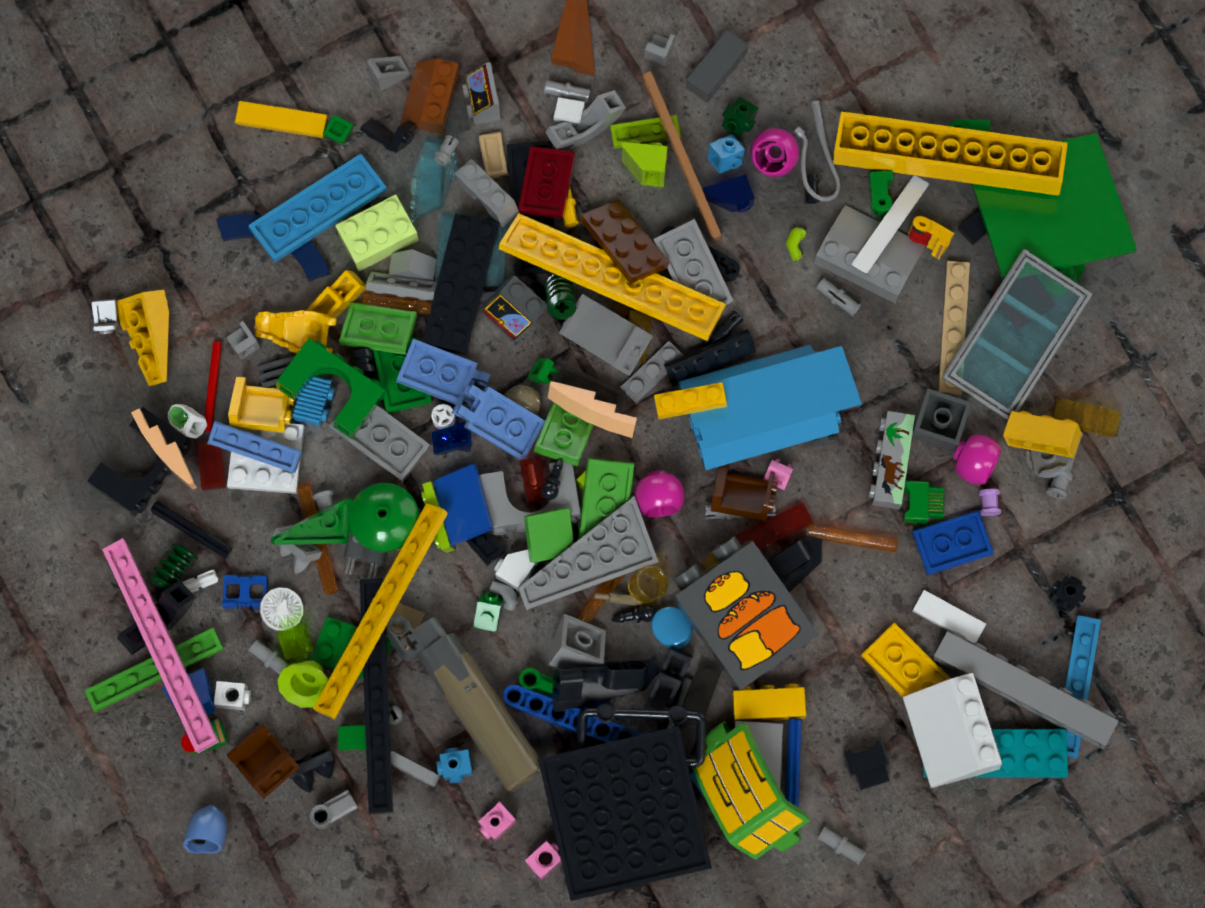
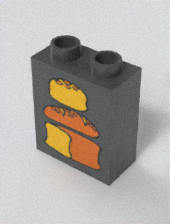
[670,535,818,690]

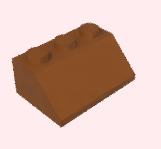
[400,59,460,135]

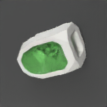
[168,404,207,439]

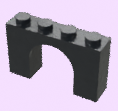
[87,407,191,517]

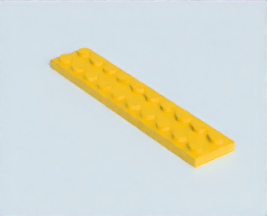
[499,213,726,341]

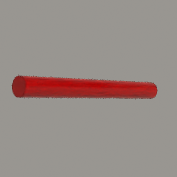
[204,342,222,432]

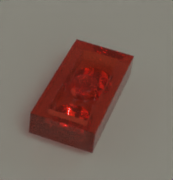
[197,443,226,491]

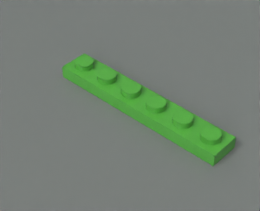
[84,628,224,713]

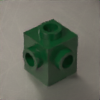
[721,97,759,138]

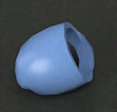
[183,805,227,854]

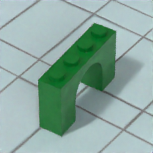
[276,338,385,440]

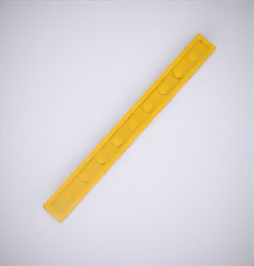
[313,503,448,720]

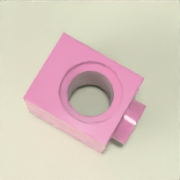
[525,841,561,880]

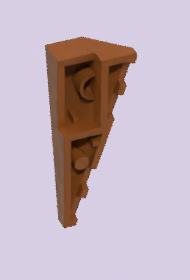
[551,0,595,76]

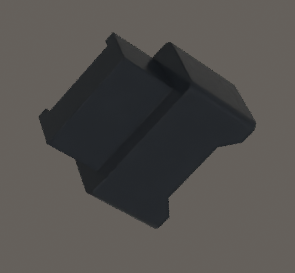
[842,740,890,791]

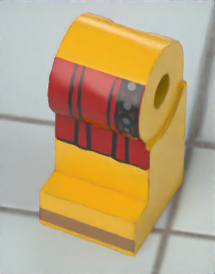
[908,216,954,260]

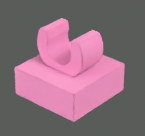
[764,459,793,490]

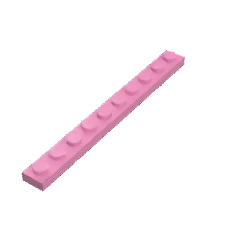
[102,538,219,753]

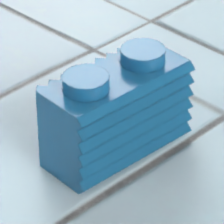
[292,376,336,428]

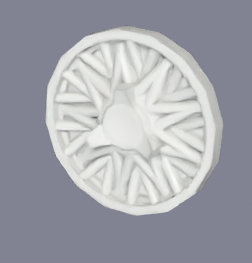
[260,587,303,631]

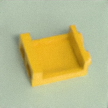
[228,377,295,433]

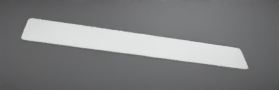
[852,175,929,273]

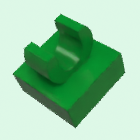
[527,358,558,385]

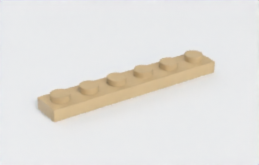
[938,261,970,397]

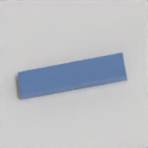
[207,421,303,473]

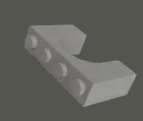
[480,462,581,535]

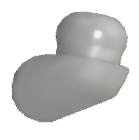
[489,581,518,611]

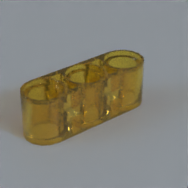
[1052,399,1122,437]

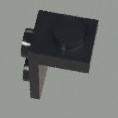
[360,120,416,153]

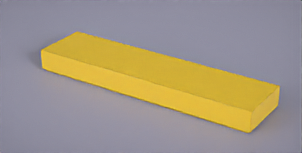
[235,101,328,138]

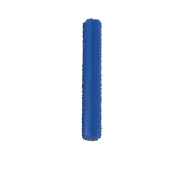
[786,718,801,807]

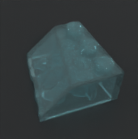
[410,136,459,222]

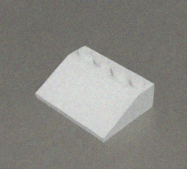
[903,673,1002,788]

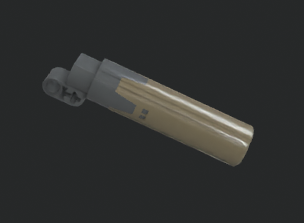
[386,615,541,791]

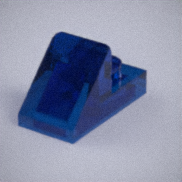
[431,421,472,456]

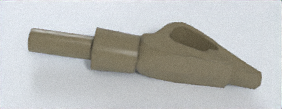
[593,592,648,606]

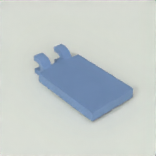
[396,339,491,406]
[452,385,545,461]

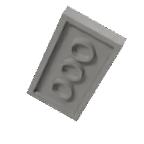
[654,219,734,306]
[329,406,431,483]

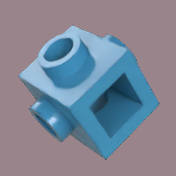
[707,135,745,174]
[436,748,473,784]

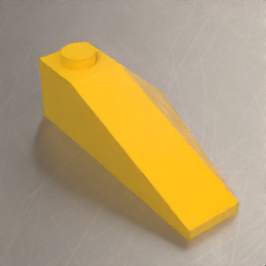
[116,290,169,386]

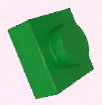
[323,115,354,146]

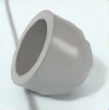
[389,705,403,725]

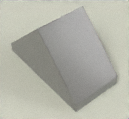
[367,56,411,91]
[389,249,437,281]

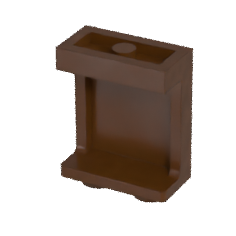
[711,464,778,521]
[227,724,300,799]

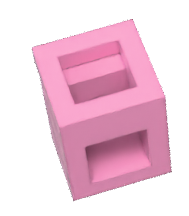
[478,802,516,841]

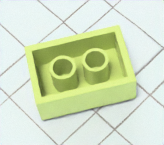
[335,195,419,272]

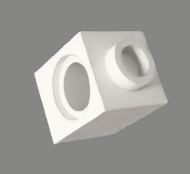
[214,681,251,710]

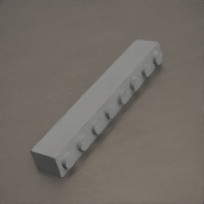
[934,631,1119,750]

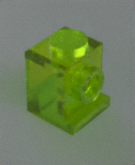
[276,623,314,662]

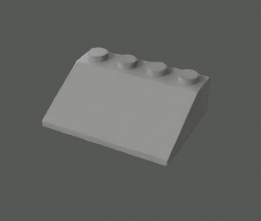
[814,205,926,304]

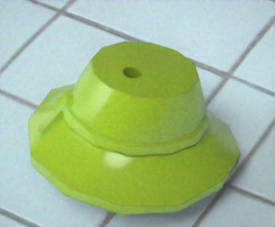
[277,661,329,708]

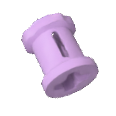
[979,489,1001,516]

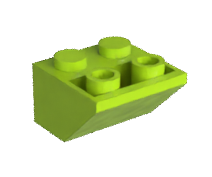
[622,140,668,187]

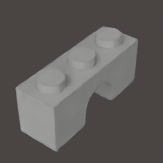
[454,159,519,228]

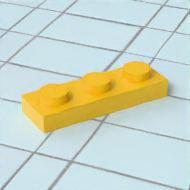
[654,382,727,420]

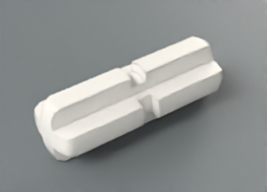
[182,570,218,593]

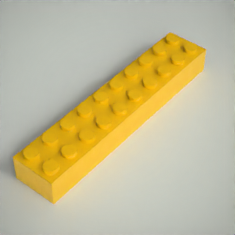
[833,111,1068,196]

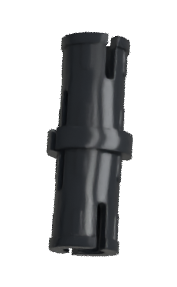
[702,310,744,347]

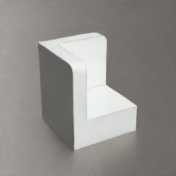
[554,97,585,125]

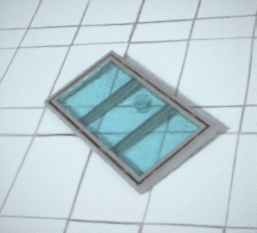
[942,249,1092,421]

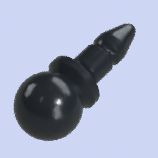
[540,458,563,500]
[612,603,657,623]

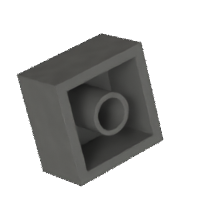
[912,388,972,452]

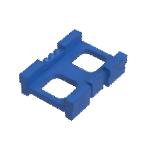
[222,575,268,609]

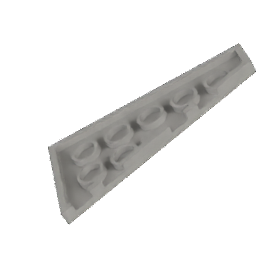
[518,496,658,610]

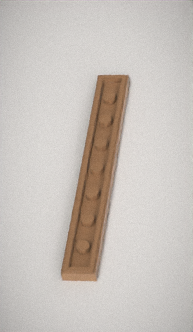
[643,71,722,242]

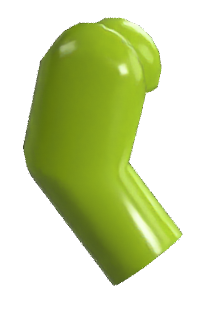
[785,227,806,261]

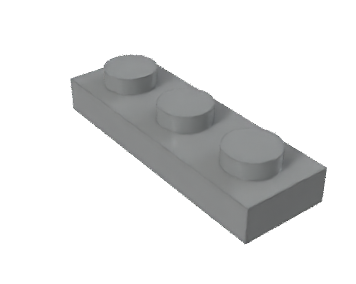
[366,272,437,301]
[620,341,684,405]

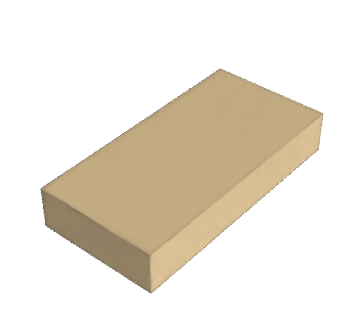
[479,132,508,179]

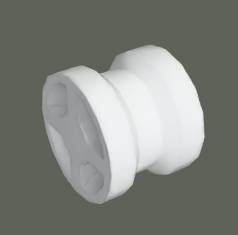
[431,404,456,431]

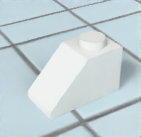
[494,549,539,592]

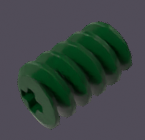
[545,273,577,320]
[148,544,199,591]

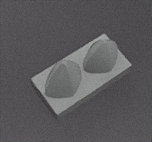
[273,525,322,574]

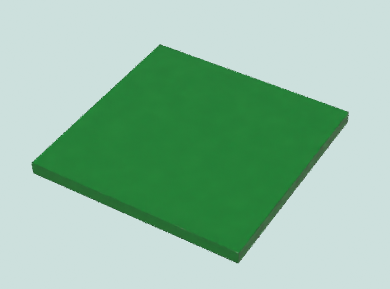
[971,133,1137,281]

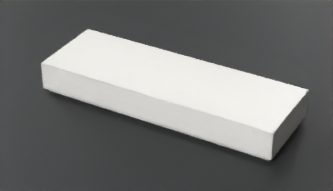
[912,590,986,645]

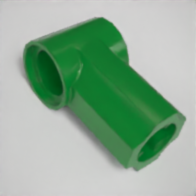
[519,668,553,698]

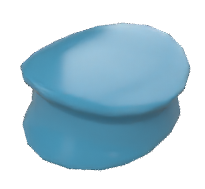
[651,607,692,649]

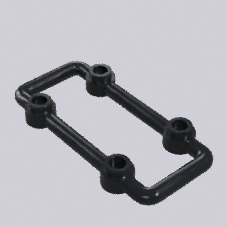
[576,703,706,768]

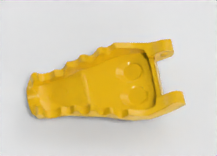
[254,310,337,353]

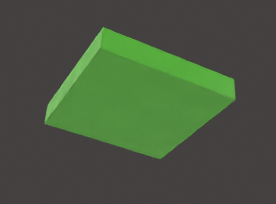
[524,507,574,563]

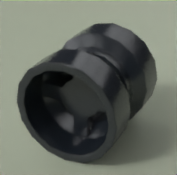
[351,349,376,377]

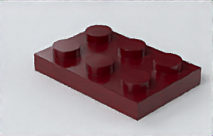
[518,146,576,219]

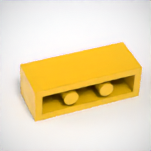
[1003,411,1082,458]
[732,684,806,723]

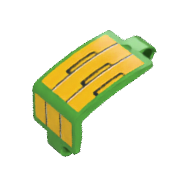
[693,721,810,859]

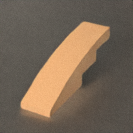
[548,381,637,438]
[131,408,197,490]

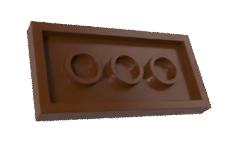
[580,199,669,284]

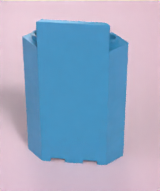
[678,345,862,470]

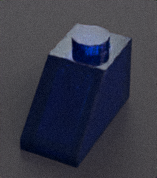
[703,174,755,213]

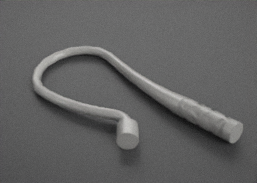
[792,100,841,201]

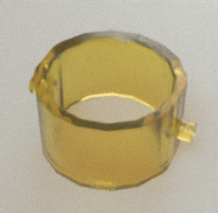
[628,566,668,604]

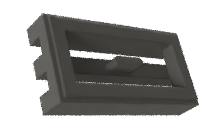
[257,355,296,388]

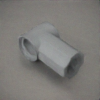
[310,790,358,829]

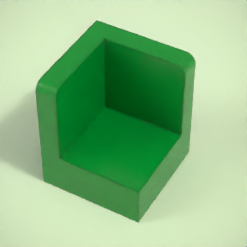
[338,725,366,752]

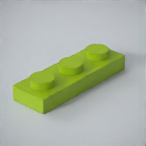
[610,115,680,149]
[421,481,455,553]

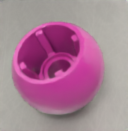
[750,128,799,177]
[953,434,1002,485]
[634,471,685,517]

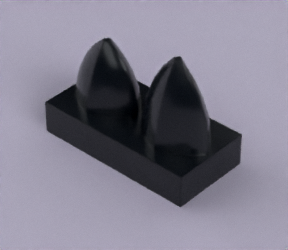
[289,745,334,793]

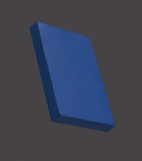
[433,464,494,546]
[912,510,994,576]

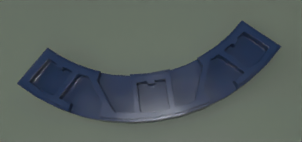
[216,214,330,282]

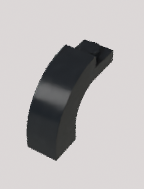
[117,581,195,655]

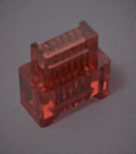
[520,457,546,503]

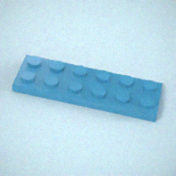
[248,154,387,263]

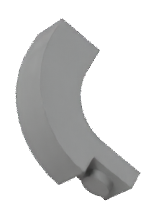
[545,90,626,150]

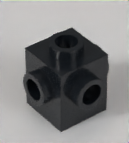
[1050,576,1086,612]

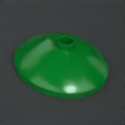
[349,483,419,552]

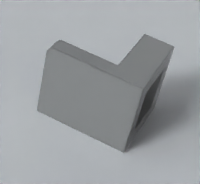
[644,34,675,66]
[227,321,260,360]

